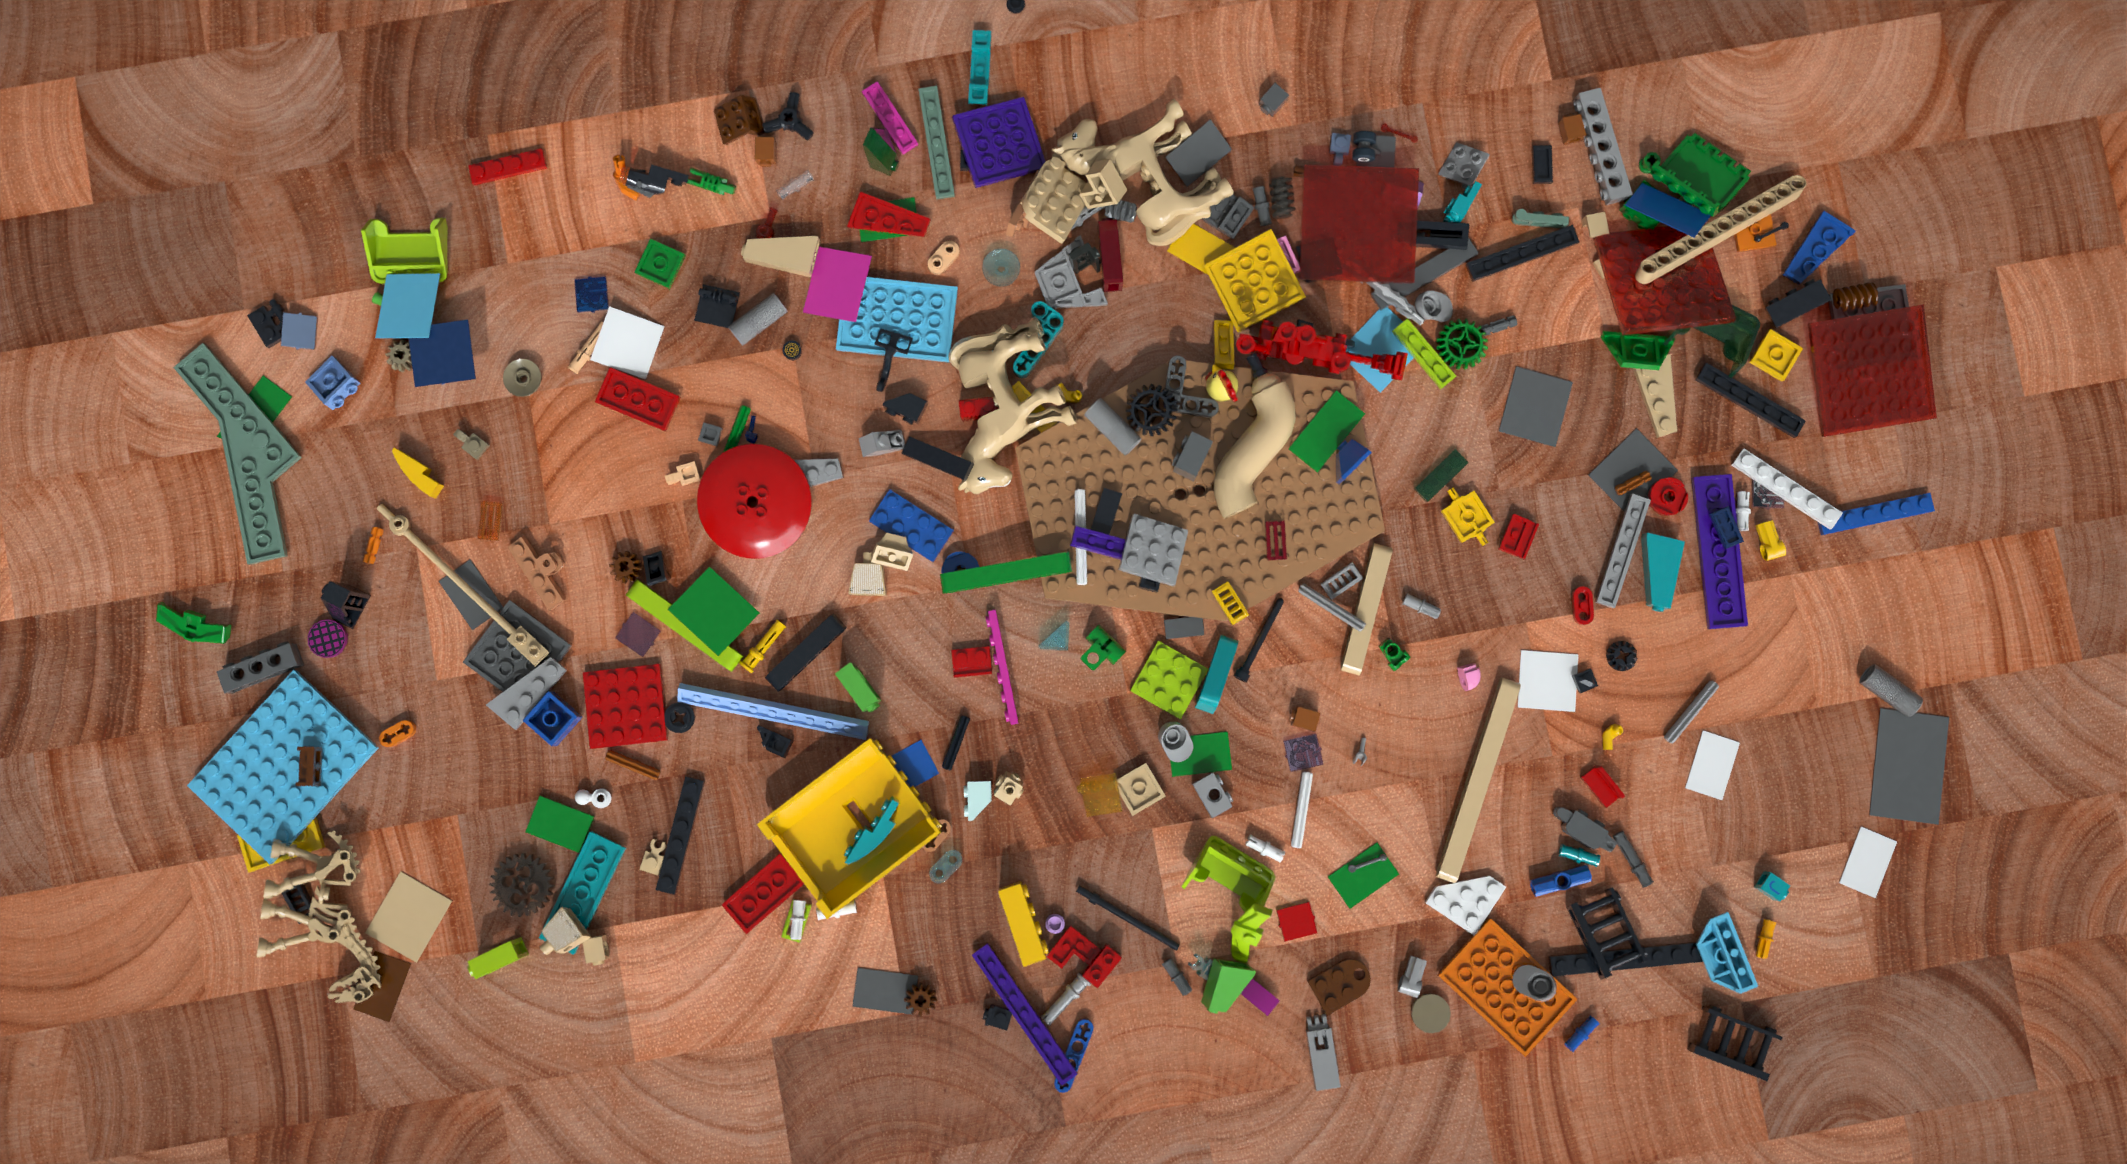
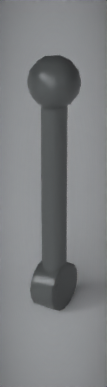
[1348,854,1387,873]

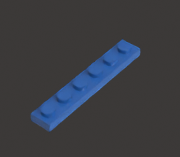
[1818,493,1935,535]

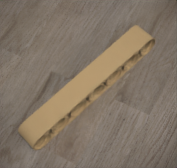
[1340,543,1393,675]

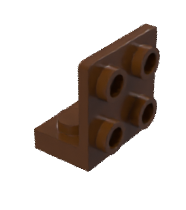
[714,95,765,145]

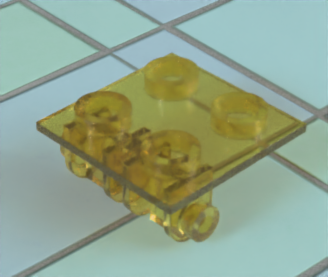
[1077,773,1122,817]

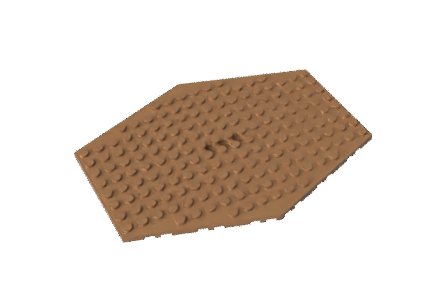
[1015,360,1385,621]

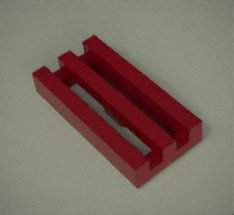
[1265,521,1287,561]

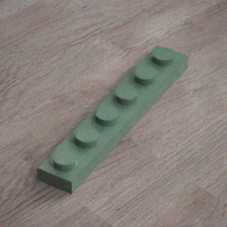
[919,86,955,200]

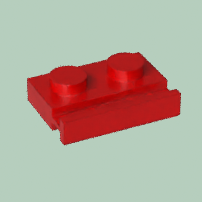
[1498,514,1539,560]
[951,646,992,678]

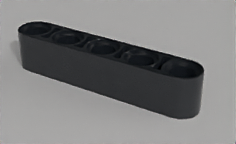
[765,613,847,692]

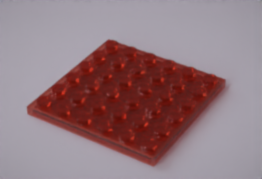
[1299,165,1419,284]
[1593,224,1736,335]
[1808,304,1937,437]

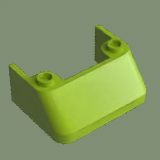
[1181,836,1275,912]

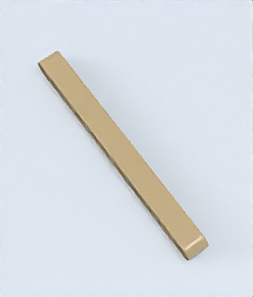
[1635,175,1806,284]
[1436,677,1521,883]

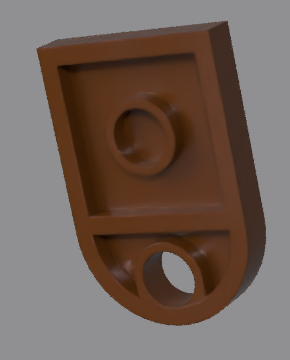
[1307,959,1371,1016]

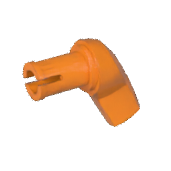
[612,154,641,201]

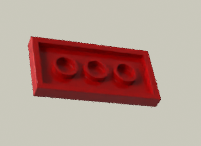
[595,367,681,432]
[721,853,804,934]

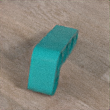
[1013,301,1064,378]
[1195,635,1239,714]

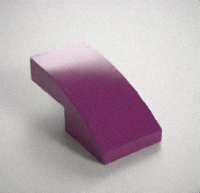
[1241,978,1280,1016]

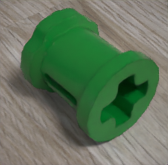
[1638,152,1661,174]

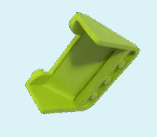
[361,218,447,284]

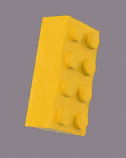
[998,881,1049,967]

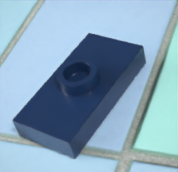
[1709,506,1744,549]

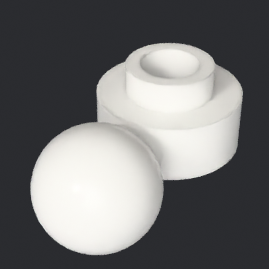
[575,789,612,808]

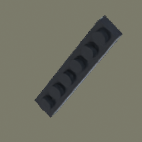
[1466,225,1580,282]
[1695,363,1806,438]
[656,776,705,895]

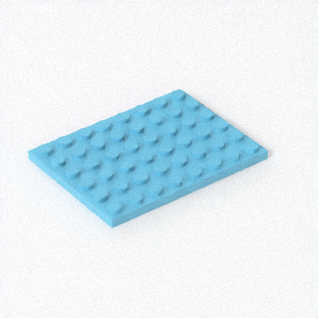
[187,670,379,864]

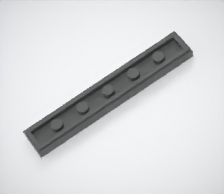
[1371,237,1478,311]

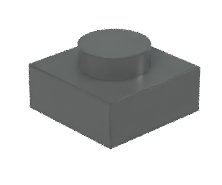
[698,423,723,447]

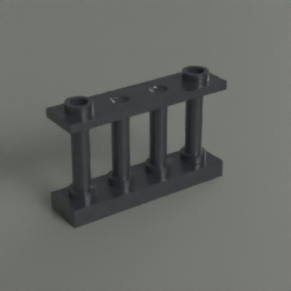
[1566,887,1648,980]
[1687,1005,1783,1082]

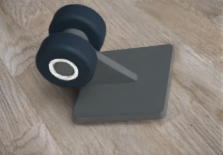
[1352,131,1396,174]

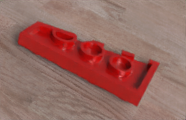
[847,192,931,238]

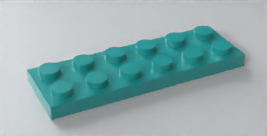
[539,831,626,955]

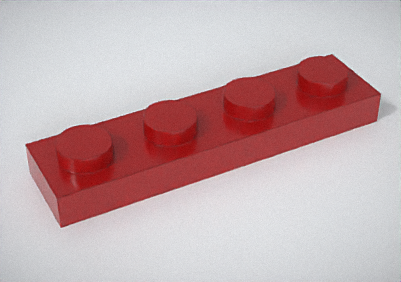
[468,148,547,186]

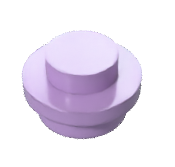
[1045,914,1065,934]

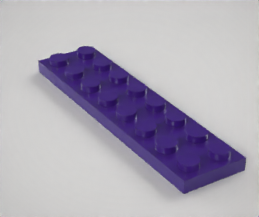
[1691,474,1748,630]

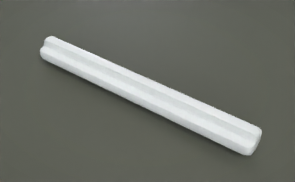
[1075,489,1087,585]

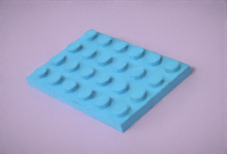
[836,277,958,363]

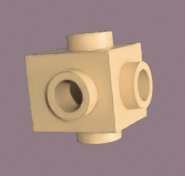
[994,771,1024,805]

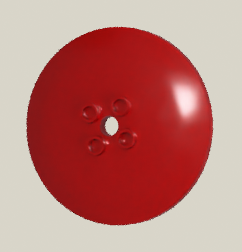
[697,444,812,559]

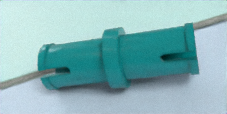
[1558,844,1600,867]

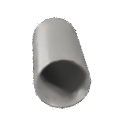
[728,293,788,346]
[1084,398,1142,456]
[1859,664,1923,717]

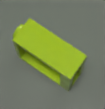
[467,937,529,979]

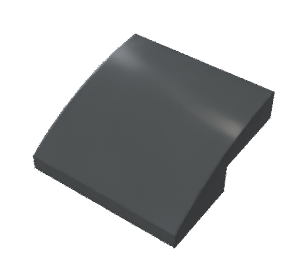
[1202,195,1254,239]

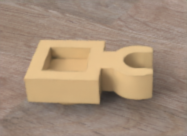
[639,839,667,875]

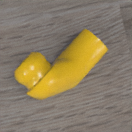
[1057,383,1082,403]

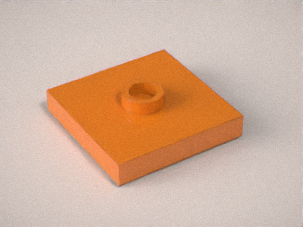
[1734,214,1777,252]

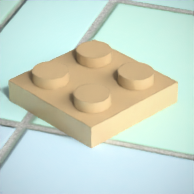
[1113,763,1165,816]

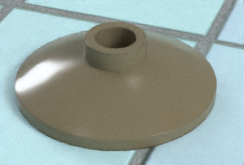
[503,359,542,397]

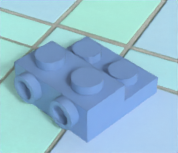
[305,356,361,410]

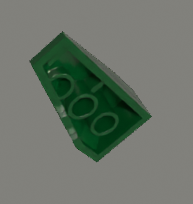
[863,128,899,176]

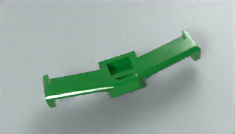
[156,602,231,644]

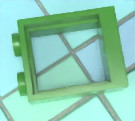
[835,662,882,712]

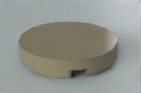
[1411,994,1451,1033]

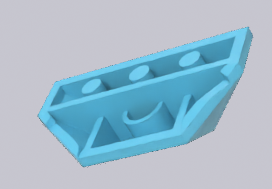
[1696,912,1758,994]

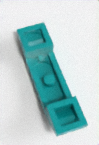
[968,30,991,104]

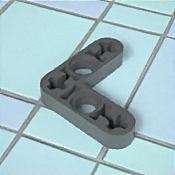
[1163,356,1219,418]

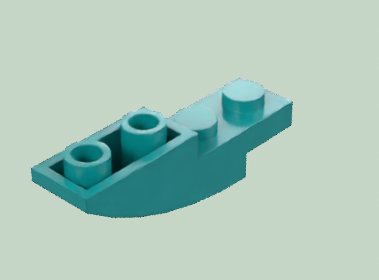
[844,796,899,864]

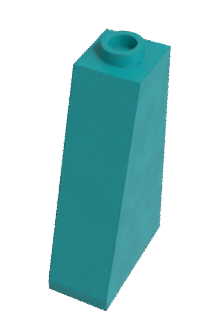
[1641,533,1685,612]

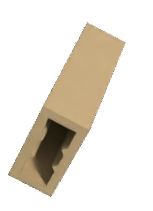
[741,236,821,277]

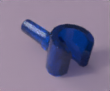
[745,416,758,444]

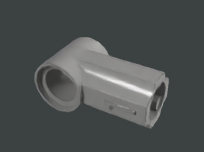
[1397,955,1427,998]

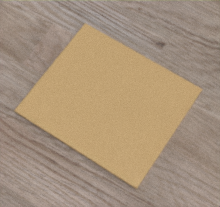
[365,872,452,963]

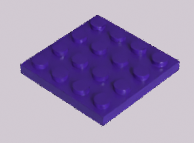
[952,97,1046,188]

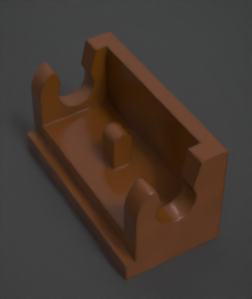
[295,747,322,786]

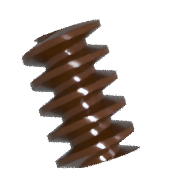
[1832,282,1878,312]

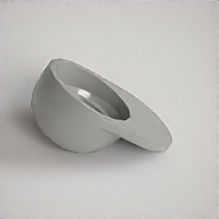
[1415,290,1453,322]
[1158,721,1193,762]
[1513,965,1557,1002]

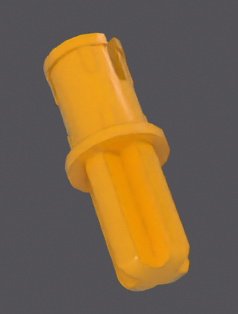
[1756,919,1777,959]

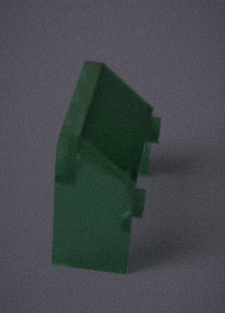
[1663,289,1760,378]

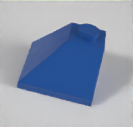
[1336,439,1372,485]

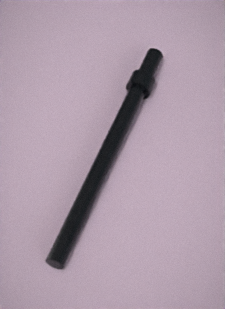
[1076,885,1180,951]

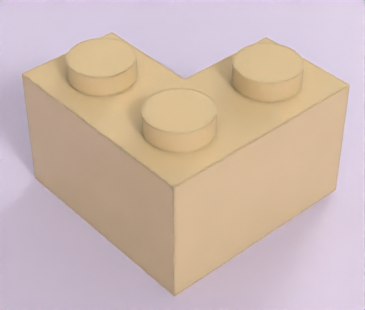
[1079,159,1127,209]

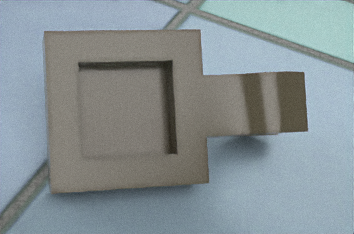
[453,429,490,460]

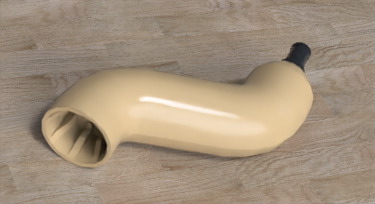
[1213,353,1296,519]

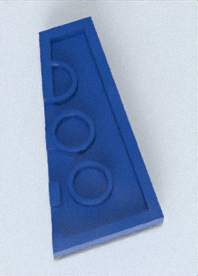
[1782,211,1856,285]

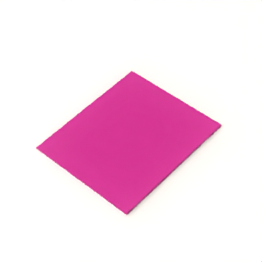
[803,247,872,322]

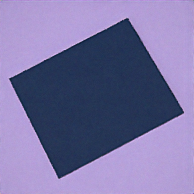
[409,319,476,387]

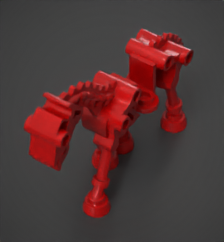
[1236,320,1408,381]

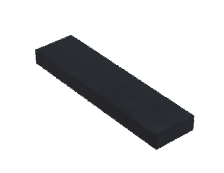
[901,436,974,481]

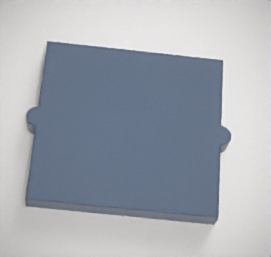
[281,313,317,350]

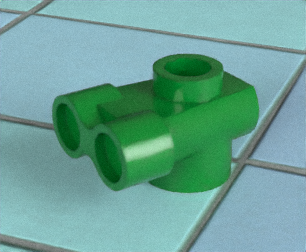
[1378,638,1411,671]

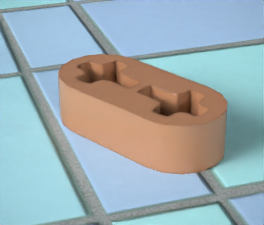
[923,819,952,852]

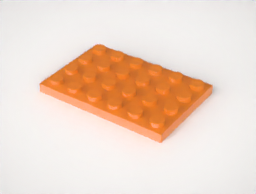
[1438,918,1578,1057]

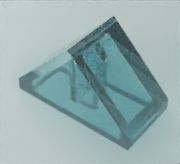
[1038,621,1069,651]

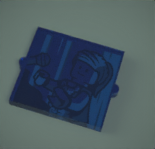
[574,276,609,313]

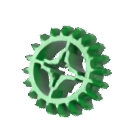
[1436,318,1488,370]

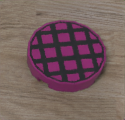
[307,620,348,658]

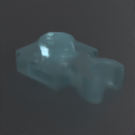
[1188,953,1213,980]

